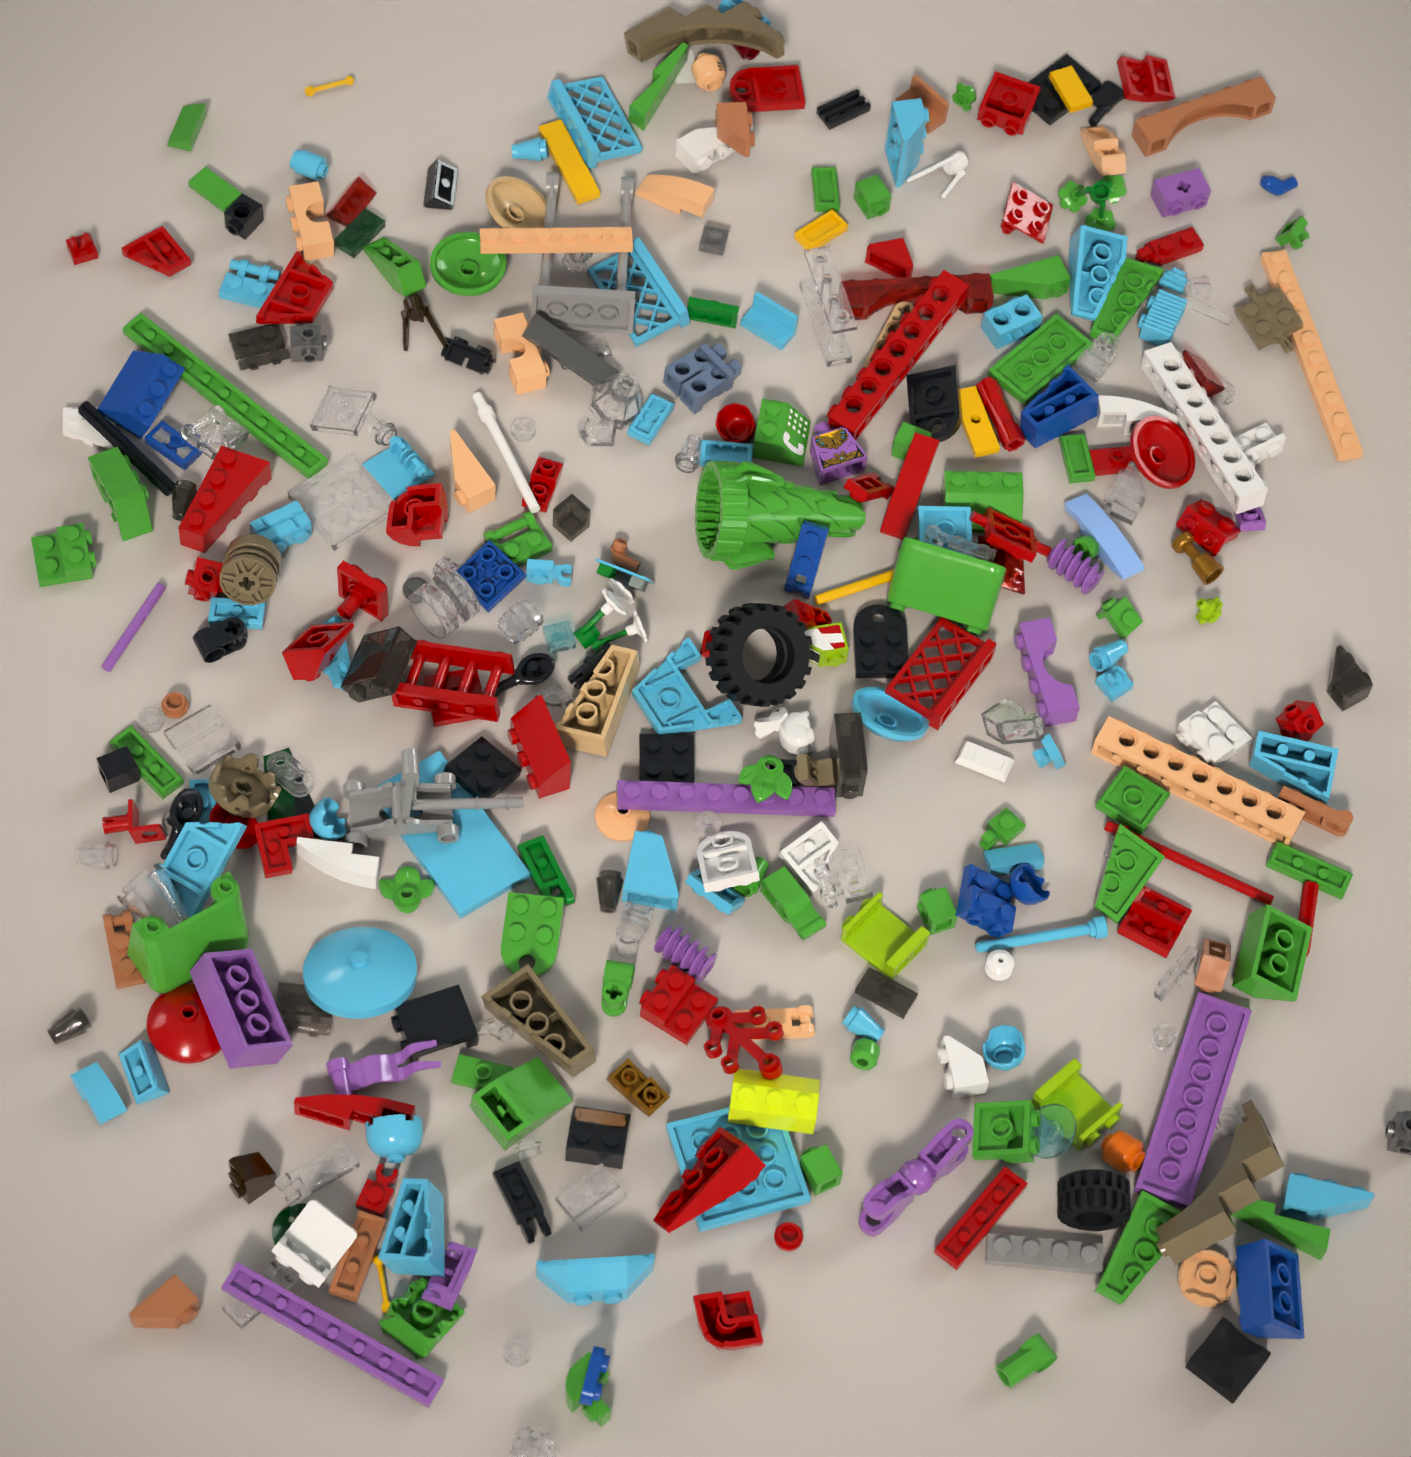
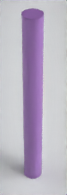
[101,583,166,672]

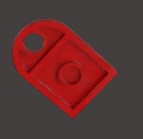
[729,65,805,112]

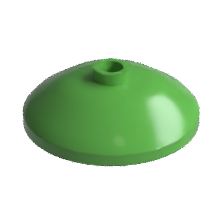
[430,232,506,296]

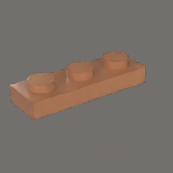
[329,1211,387,1303]

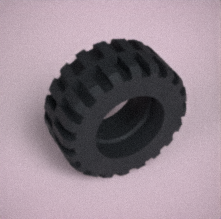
[705,603,814,707]

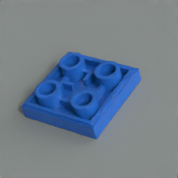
[451,540,527,613]

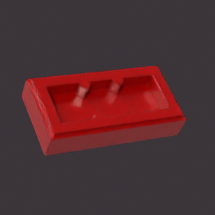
[1089,446,1140,476]

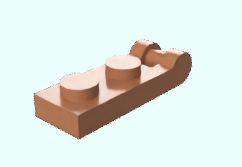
[1278,786,1353,837]
[102,910,145,989]

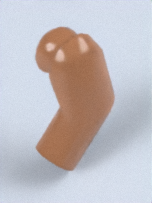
[610,538,641,573]

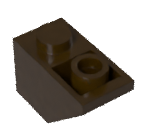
[228,1152,277,1204]

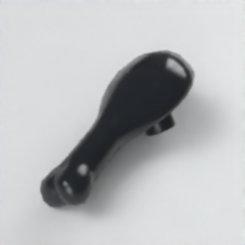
[494,653,555,698]
[160,788,203,860]

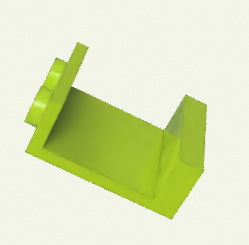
[841,892,930,981]
[1031,1058,1123,1151]

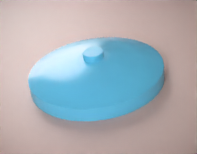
[303,927,417,1019]

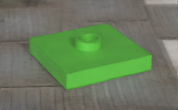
[1095,765,1171,835]

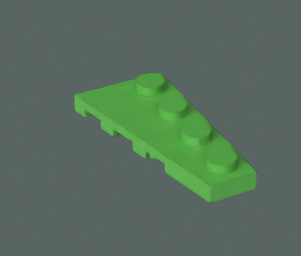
[1090,258,1165,344]
[1095,1190,1181,1305]

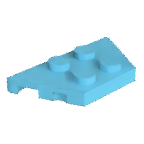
[159,822,247,918]

